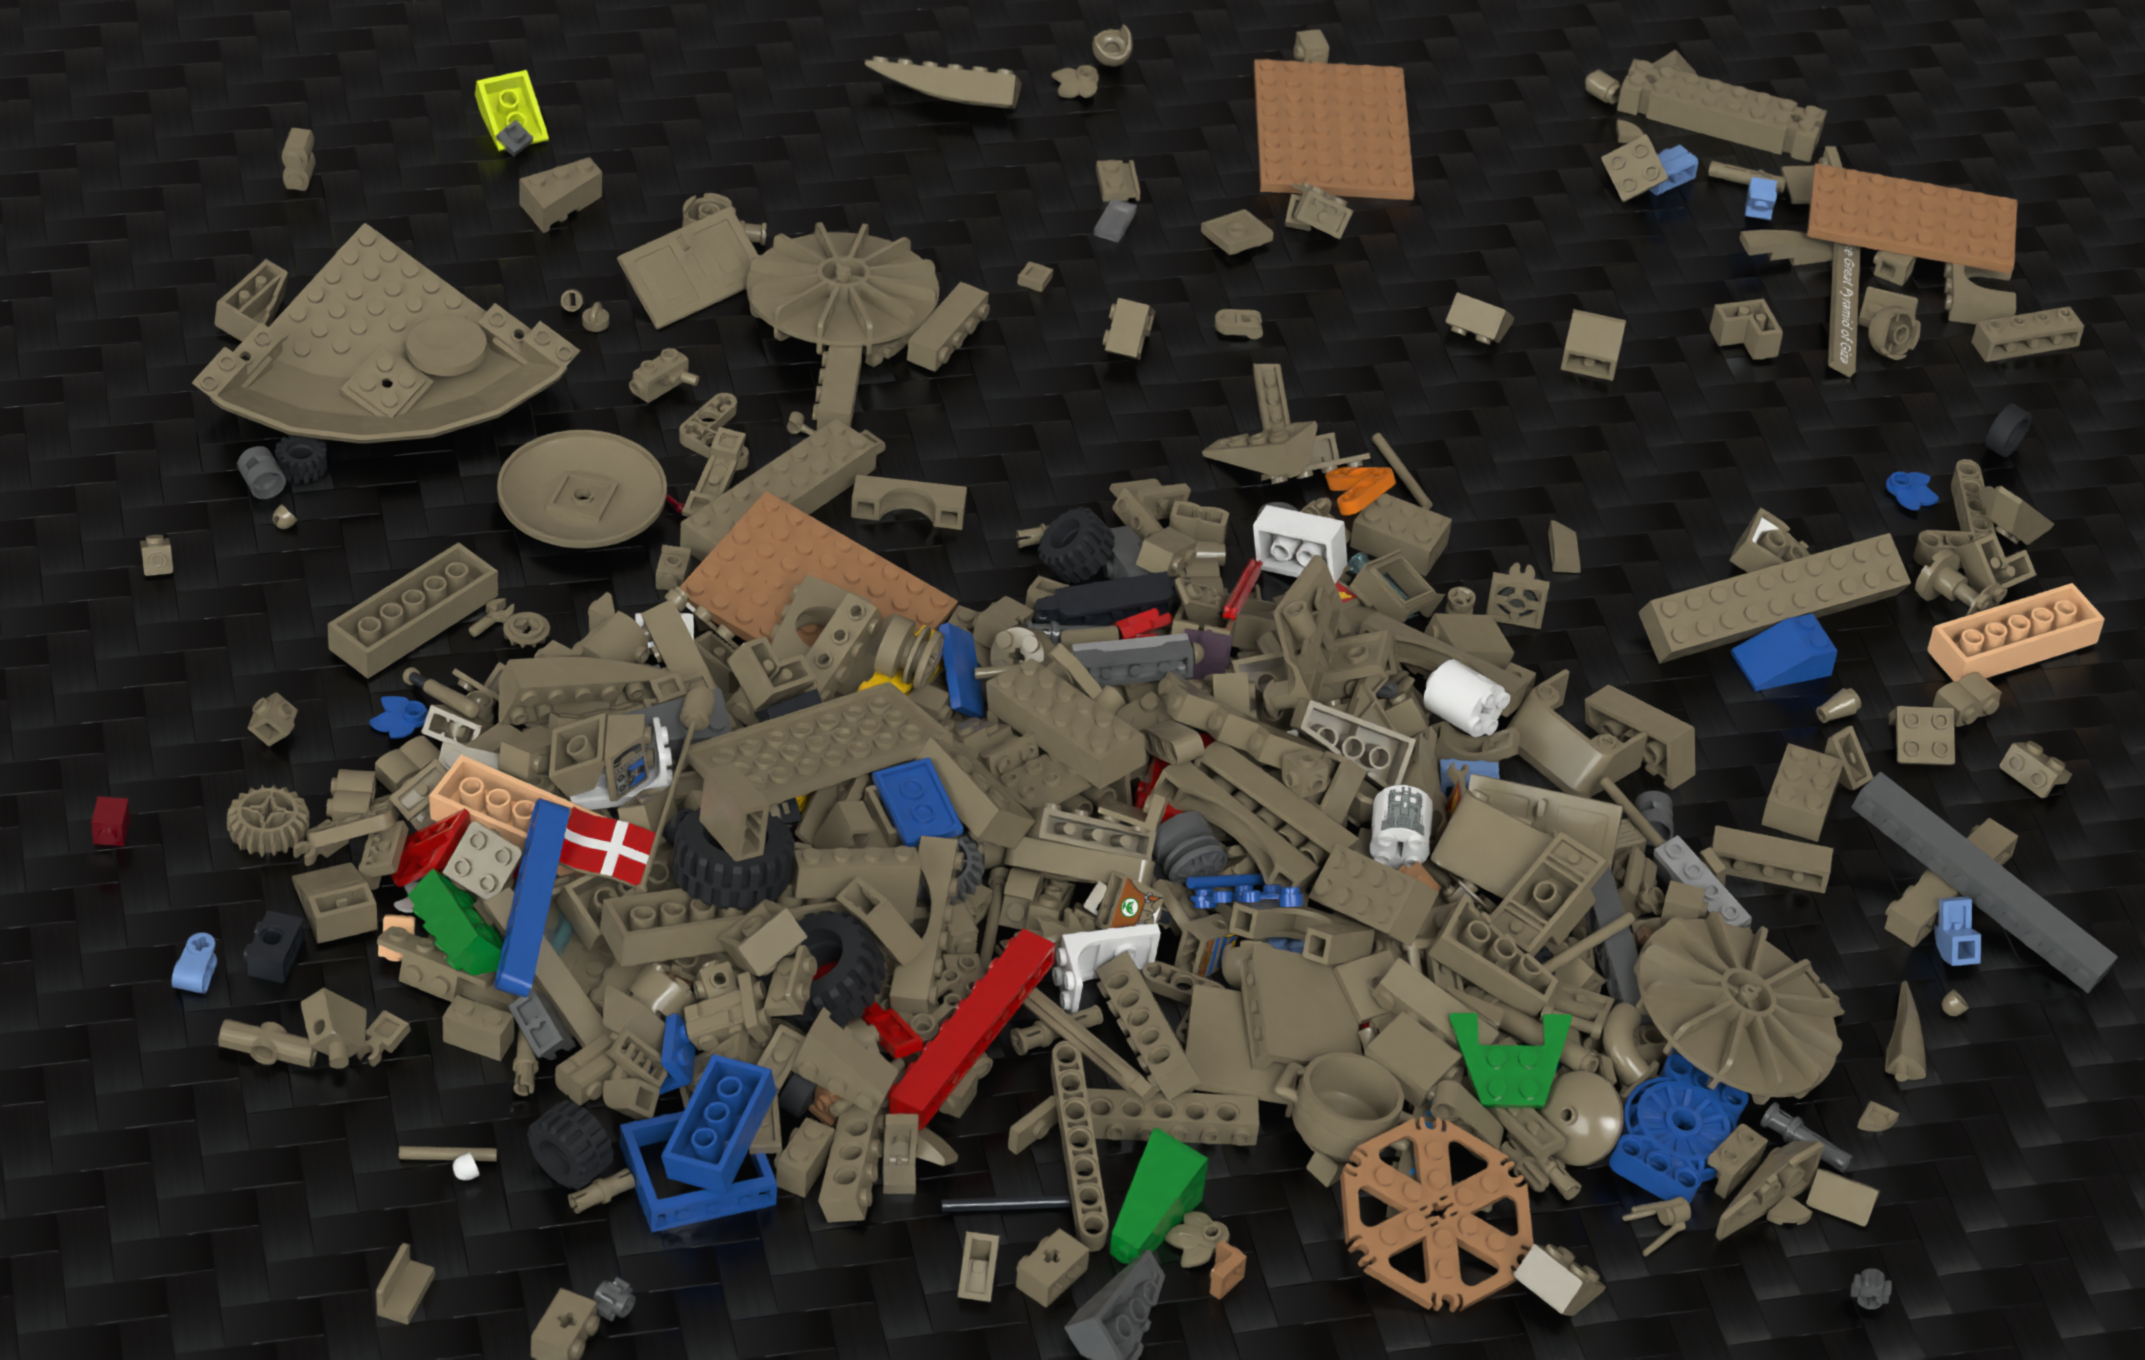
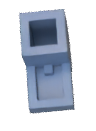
[1745,177,1777,220]
[1934,896,1981,966]

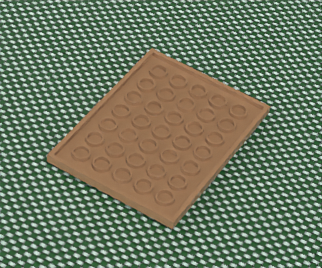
[1254,59,1414,200]
[680,491,958,694]

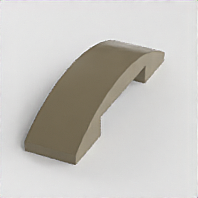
[682,427,746,517]

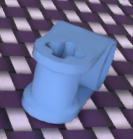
[172,933,217,994]

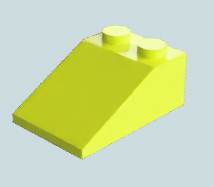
[475,70,549,151]

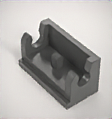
[508,989,576,1060]

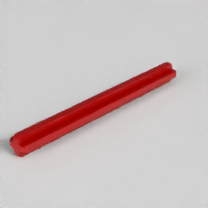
[1222,558,1263,621]

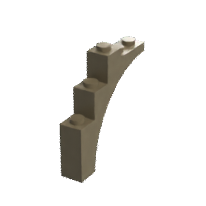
[1157,670,1326,769]

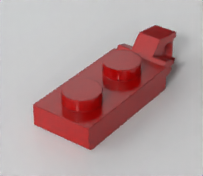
[862,1002,923,1059]

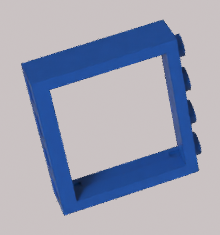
[620,1111,777,1232]

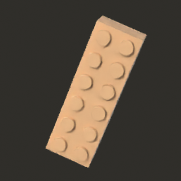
[1927,583,2104,682]
[429,754,607,879]

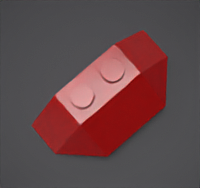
[390,808,471,888]

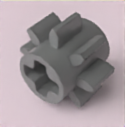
[1851,1269,1892,1309]
[594,1277,635,1321]

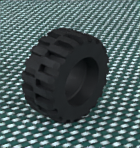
[672,807,795,910]
[759,910,886,1032]

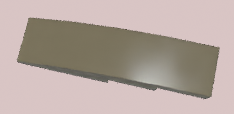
[1739,230,1834,266]

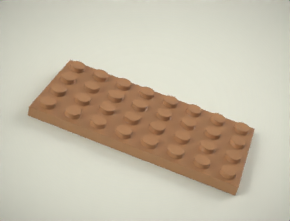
[1807,163,2017,274]

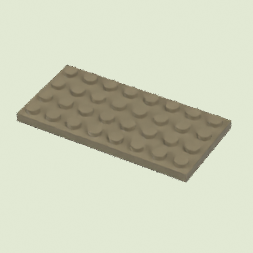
[685,681,953,806]

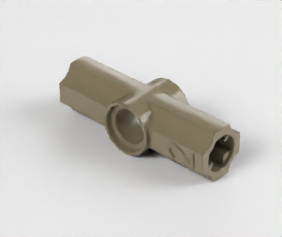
[218,1019,318,1067]

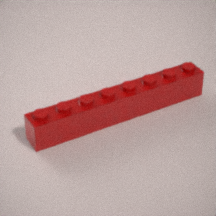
[887,928,1055,1131]

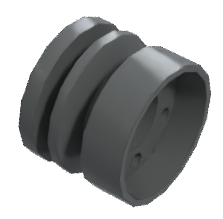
[1153,811,1227,886]

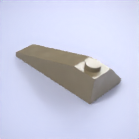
[1729,507,1811,573]

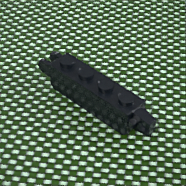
[1035,571,1190,626]

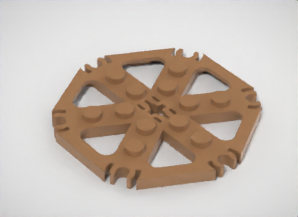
[1340,1117,1534,1312]

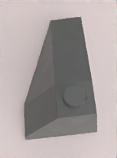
[1064,1249,1165,1360]

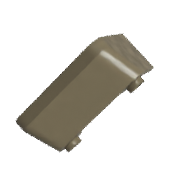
[1506,669,1648,798]

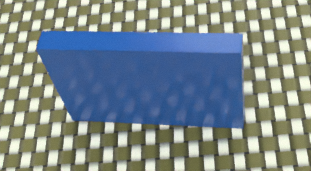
[939,623,986,719]
[872,757,963,847]

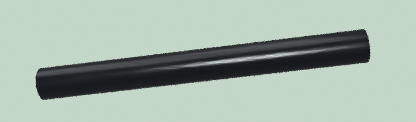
[941,1194,1070,1212]

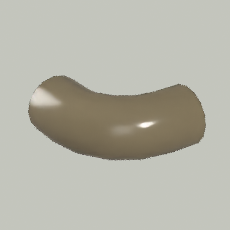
[1602,1003,1650,1086]

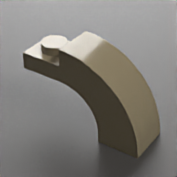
[1428,720,1520,765]

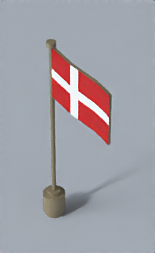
[558,686,715,895]

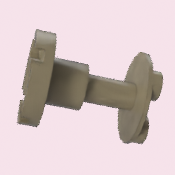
[1915,548,2007,616]

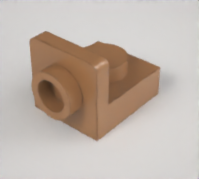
[1210,1241,1247,1299]

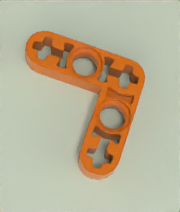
[1325,467,1396,515]

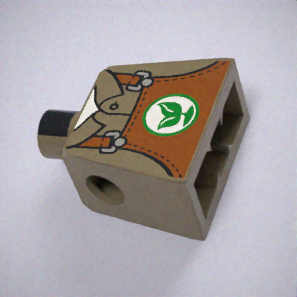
[1094,870,1172,930]

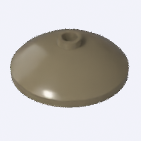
[1537,1071,1624,1166]

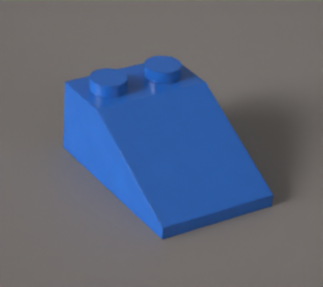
[1731,613,1838,691]

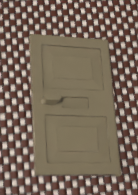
[617,206,758,330]
[1468,773,1624,870]

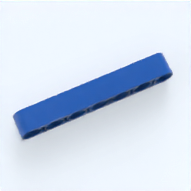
[494,798,570,998]

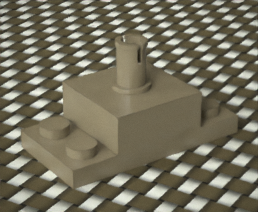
[1490,832,1609,957]

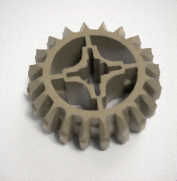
[227,784,310,857]

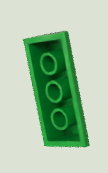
[408,868,504,976]

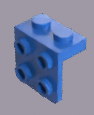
[649,1013,696,1095]

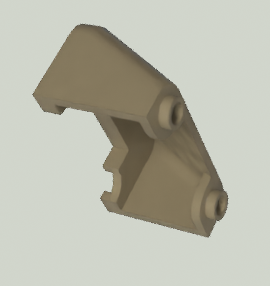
[1430,788,1560,899]

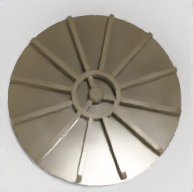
[746,222,939,356]
[1633,911,1842,1105]

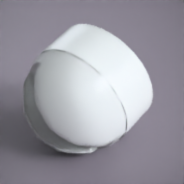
[453,1152,480,1180]

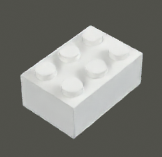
[1253,505,1347,584]

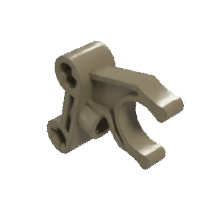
[1046,643,1125,714]

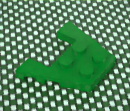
[1448,1013,1572,1109]

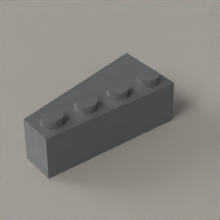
[1103,525,1152,580]
[621,688,732,759]

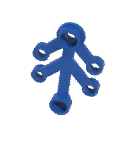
[1190,884,1303,908]

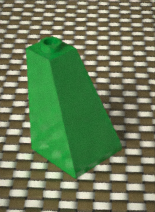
[1110,1127,1208,1265]

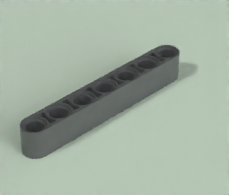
[1584,858,1653,1025]

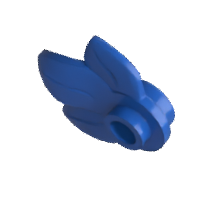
[1886,472,1939,510]
[369,696,428,738]

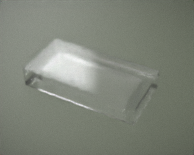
[1094,199,1136,242]

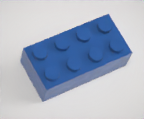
[662,1054,777,1194]

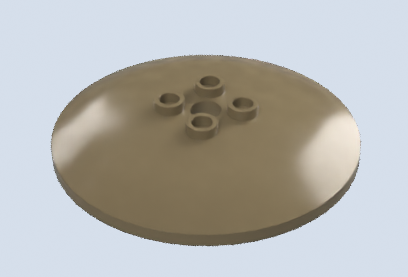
[497,430,667,548]

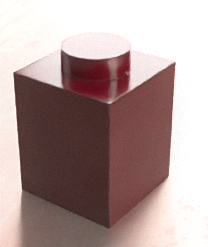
[91,797,130,846]

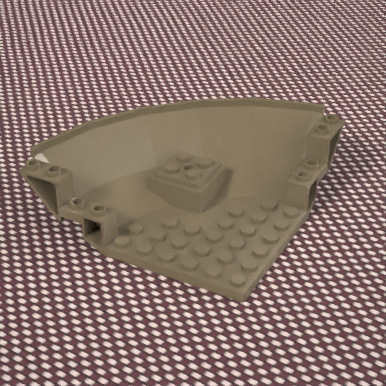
[192,223,580,444]

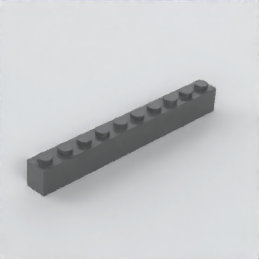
[1851,772,2118,993]

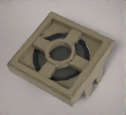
[1486,563,1550,629]

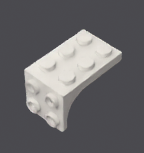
[570,717,673,810]
[1052,924,1160,1014]

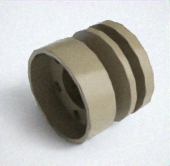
[874,614,945,690]

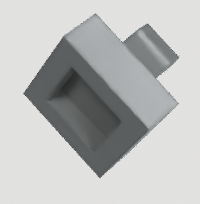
[496,120,533,157]

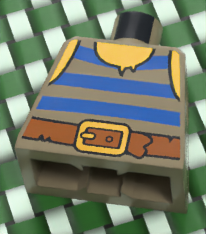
[1174,913,1244,978]

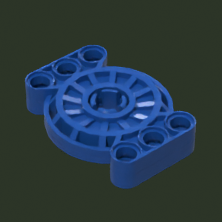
[1609,1053,1749,1204]

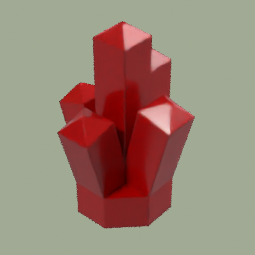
[1113,608,1173,640]

